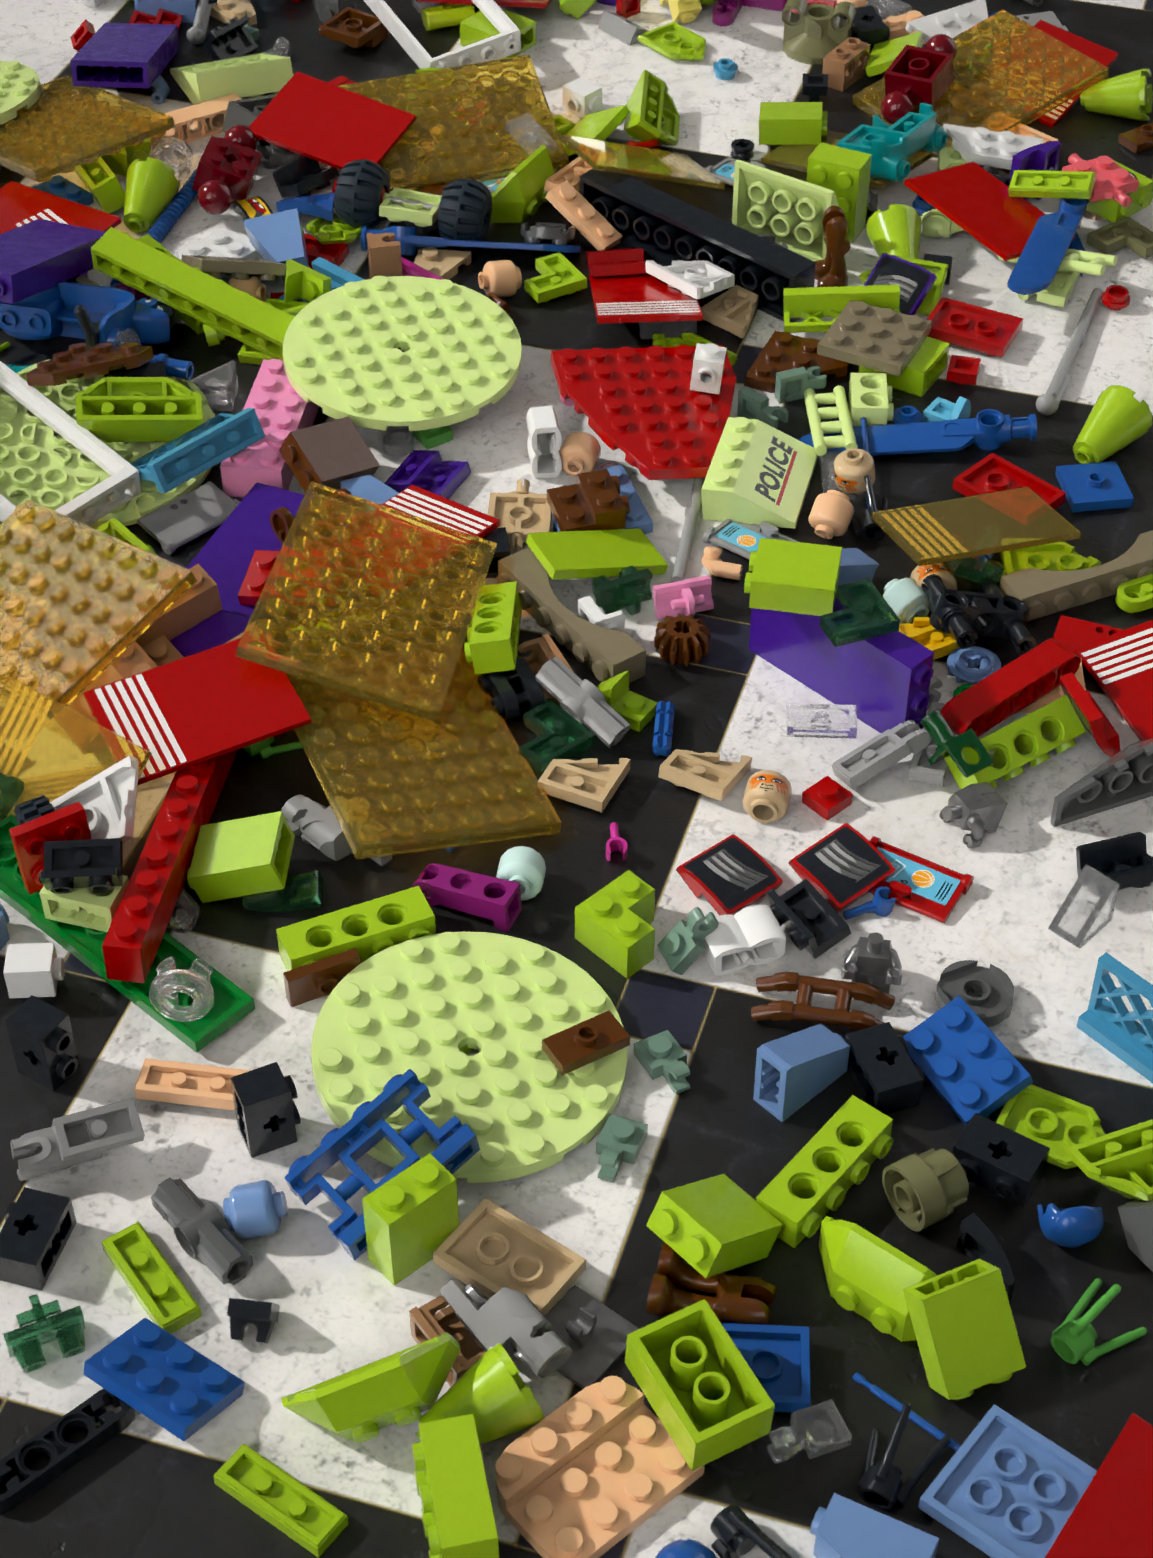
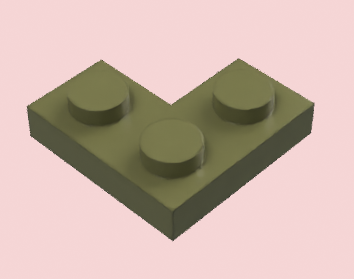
[1087,217,1153,258]

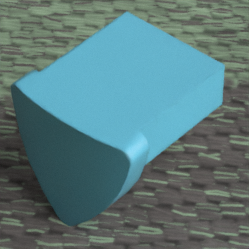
[922,396,971,422]

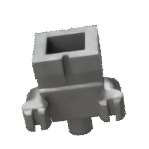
[939,782,1008,848]
[841,932,902,994]

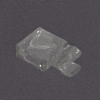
[766,1399,852,1463]

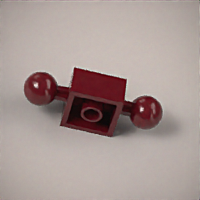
[881,34,957,125]
[192,125,262,215]

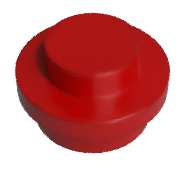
[1101,285,1130,310]

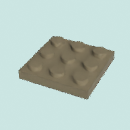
[182,255,286,281]
[817,300,932,376]

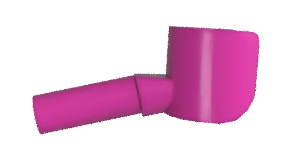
[606,822,628,861]

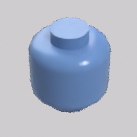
[223,1180,288,1239]

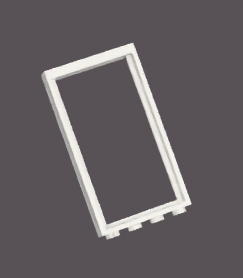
[364,0,521,75]
[0,361,141,555]

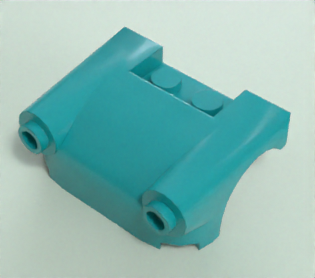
[837,103,947,182]

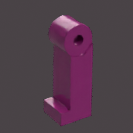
[412,863,522,932]

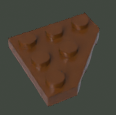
[744,331,853,393]
[26,342,154,386]

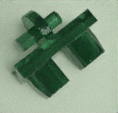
[592,565,653,615]
[3,1294,85,1374]

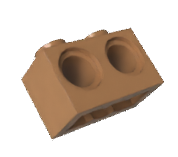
[822,38,870,92]

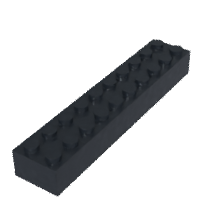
[580,163,816,322]

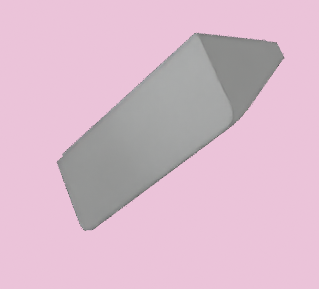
[598,11,648,45]

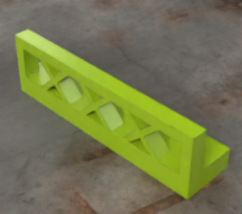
[783,285,900,333]

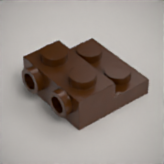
[318,7,388,48]
[547,469,630,532]

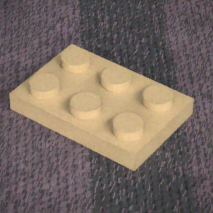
[433,1198,586,1316]

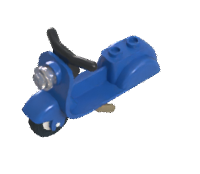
[0,276,176,347]

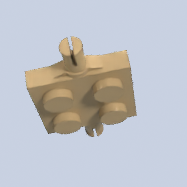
[488,479,552,554]

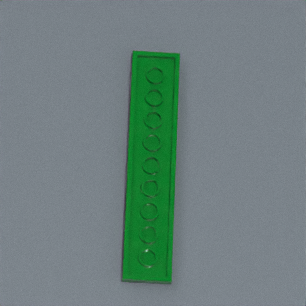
[0,814,255,1053]

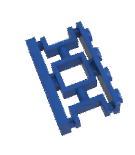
[285,1069,480,1260]

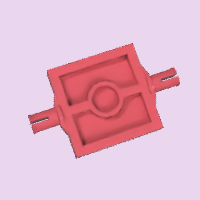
[1062,153,1139,207]

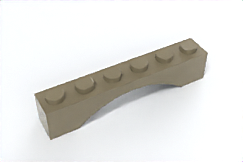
[999,530,1153,621]
[497,547,646,683]

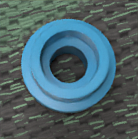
[713,58,738,80]

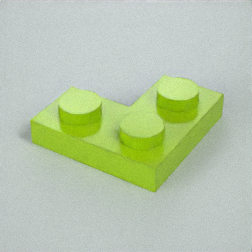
[524,252,587,303]

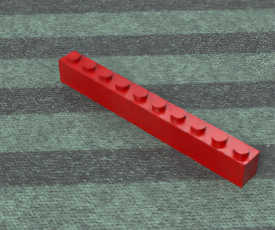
[102,750,238,983]

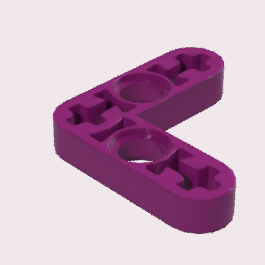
[712,0,787,26]

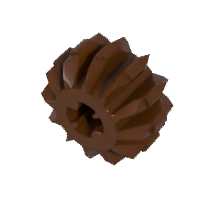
[654,612,711,667]

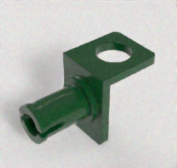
[920,709,993,778]

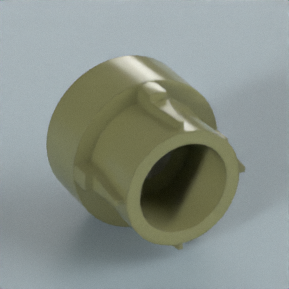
[882,1148,969,1232]

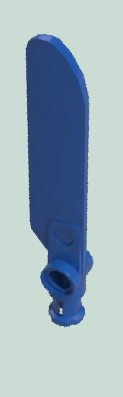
[1007,198,1090,295]
[361,226,581,255]
[799,409,1037,459]

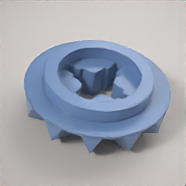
[946,646,1001,684]

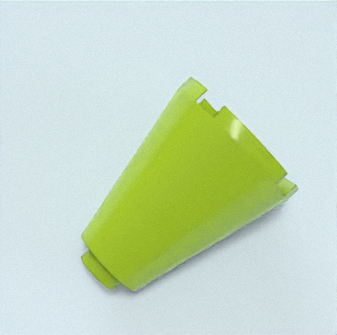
[1080,68,1152,121]
[123,157,180,233]
[866,204,922,259]
[1073,385,1153,464]
[415,1343,545,1446]

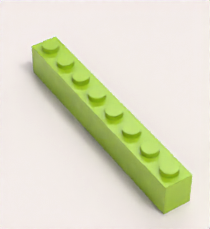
[91,227,295,361]

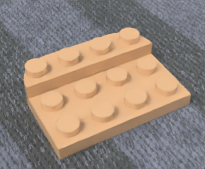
[495,1376,705,1558]

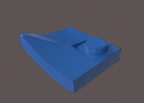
[276,193,335,221]

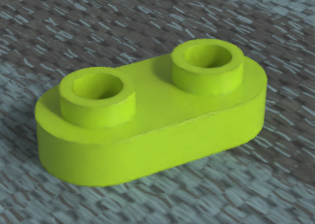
[1115,573,1153,613]

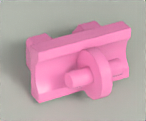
[652,575,714,620]

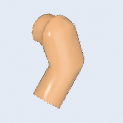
[701,546,742,580]

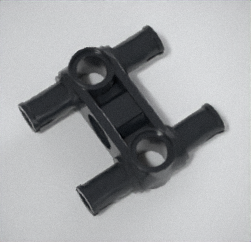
[921,574,1036,655]

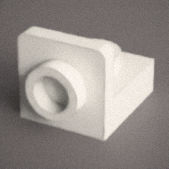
[578,596,625,632]

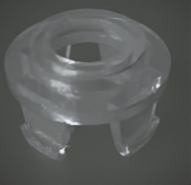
[149,137,193,181]
[149,957,215,1021]

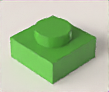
[412,426,453,449]

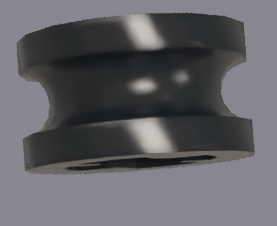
[731,139,754,161]

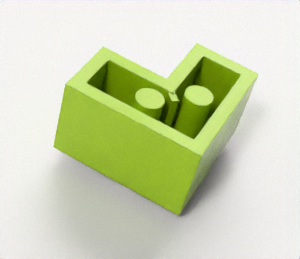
[575,870,655,979]

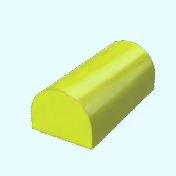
[421,4,475,31]

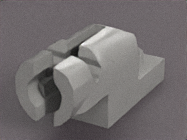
[281,795,392,866]
[10,1098,145,1181]
[439,1279,573,1379]

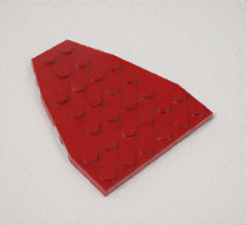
[550,345,736,480]

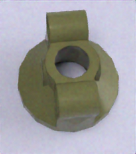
[781,0,856,65]

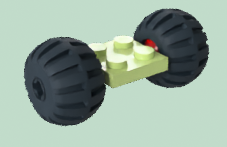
[334,159,492,248]

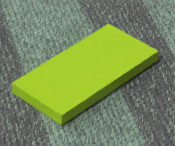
[526,529,668,580]

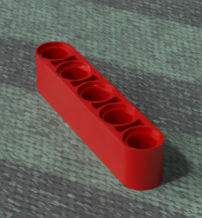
[941,638,1081,737]

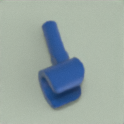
[843,887,896,920]

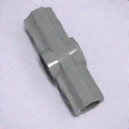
[535,657,630,748]

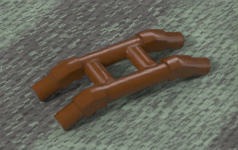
[751,972,895,1030]

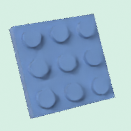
[918,1404,1097,1558]

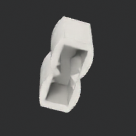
[526,405,562,479]
[702,905,786,975]

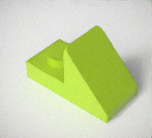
[97,136,153,177]
[284,259,332,302]
[597,671,657,732]

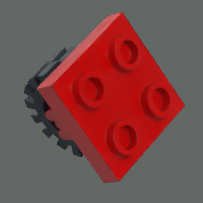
[9,795,92,894]

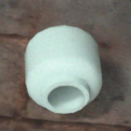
[881,578,930,624]
[496,846,546,901]

